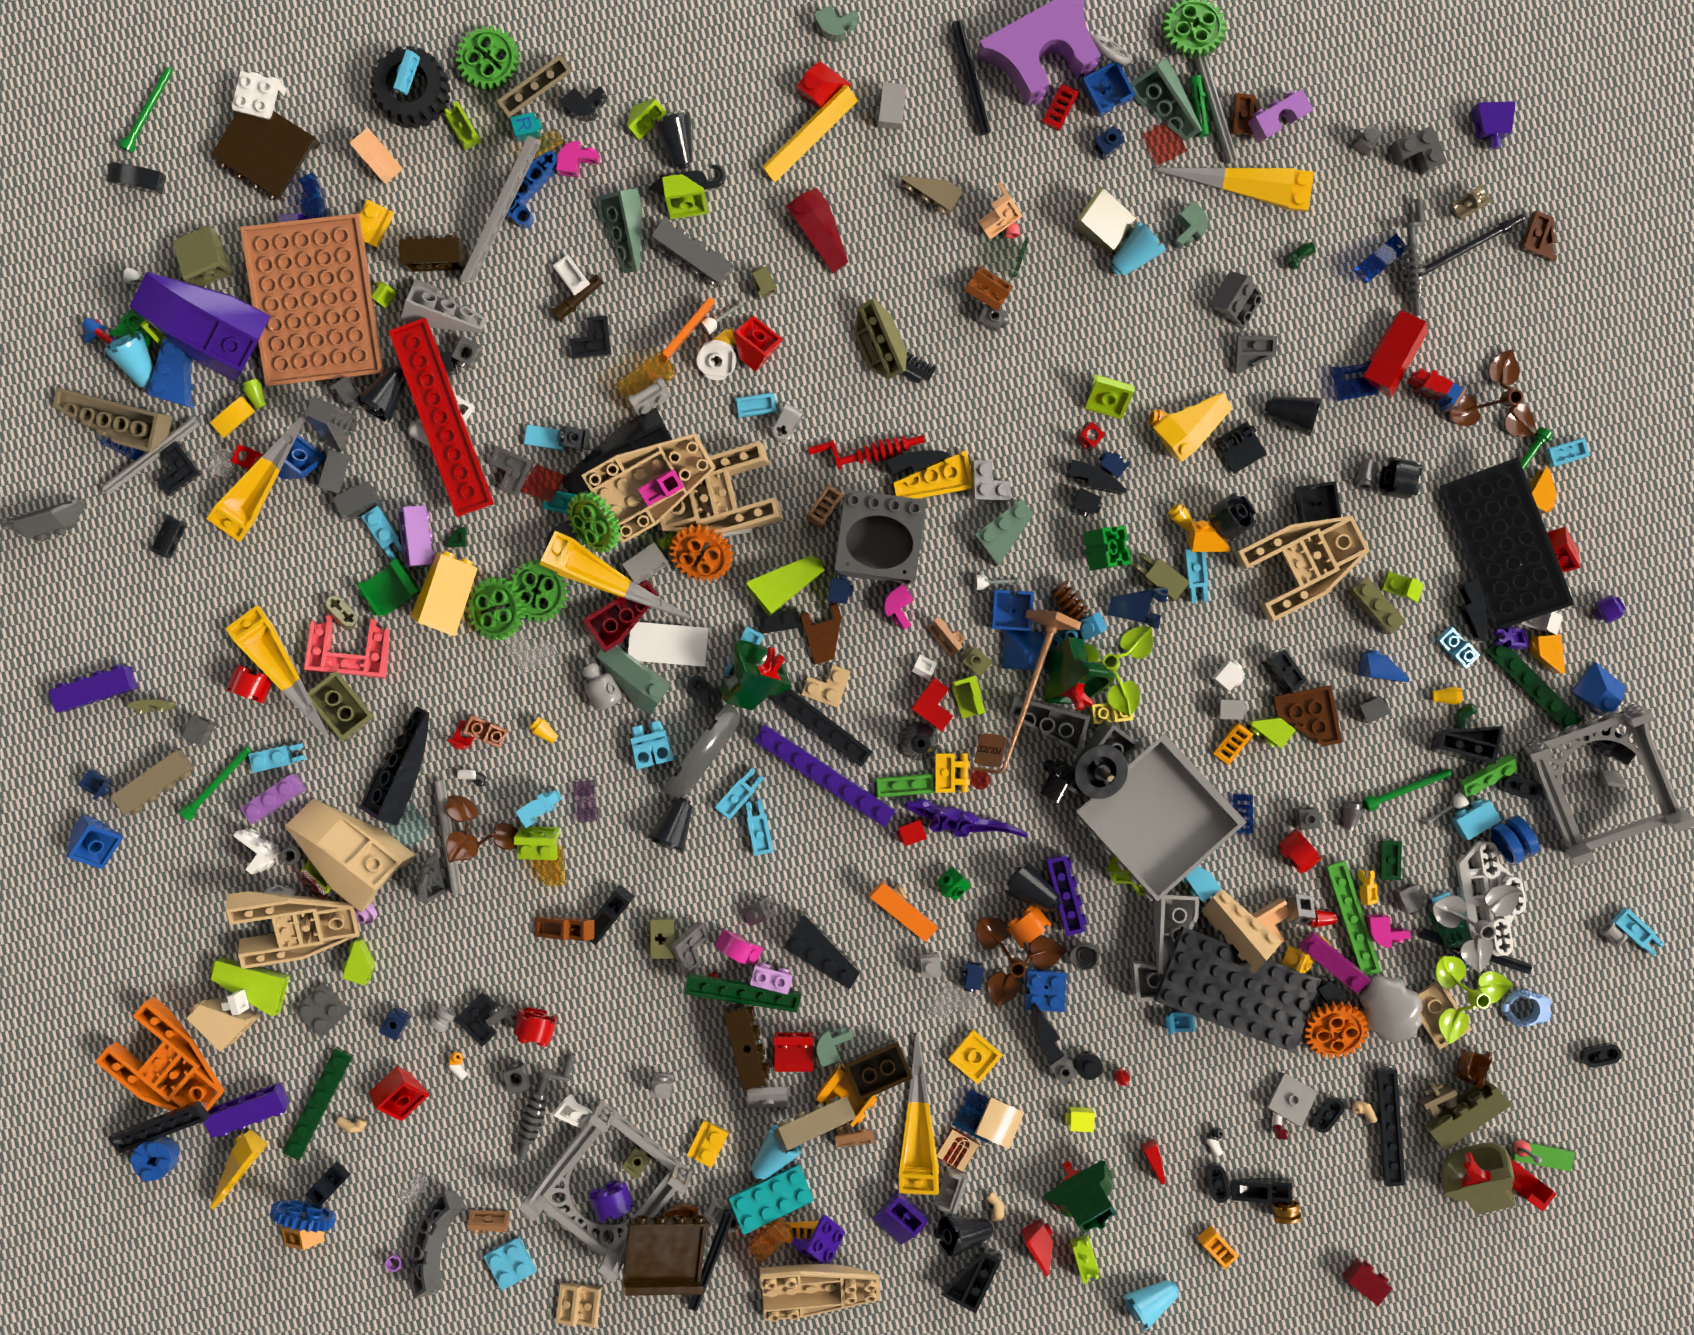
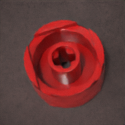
[225,665,273,704]
[1277,828,1323,874]
[513,1007,557,1047]

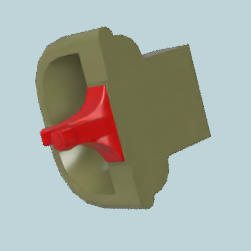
[1441,1142,1515,1215]

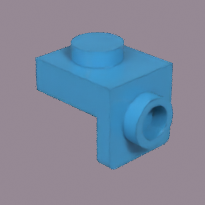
[1164,1011,1196,1035]

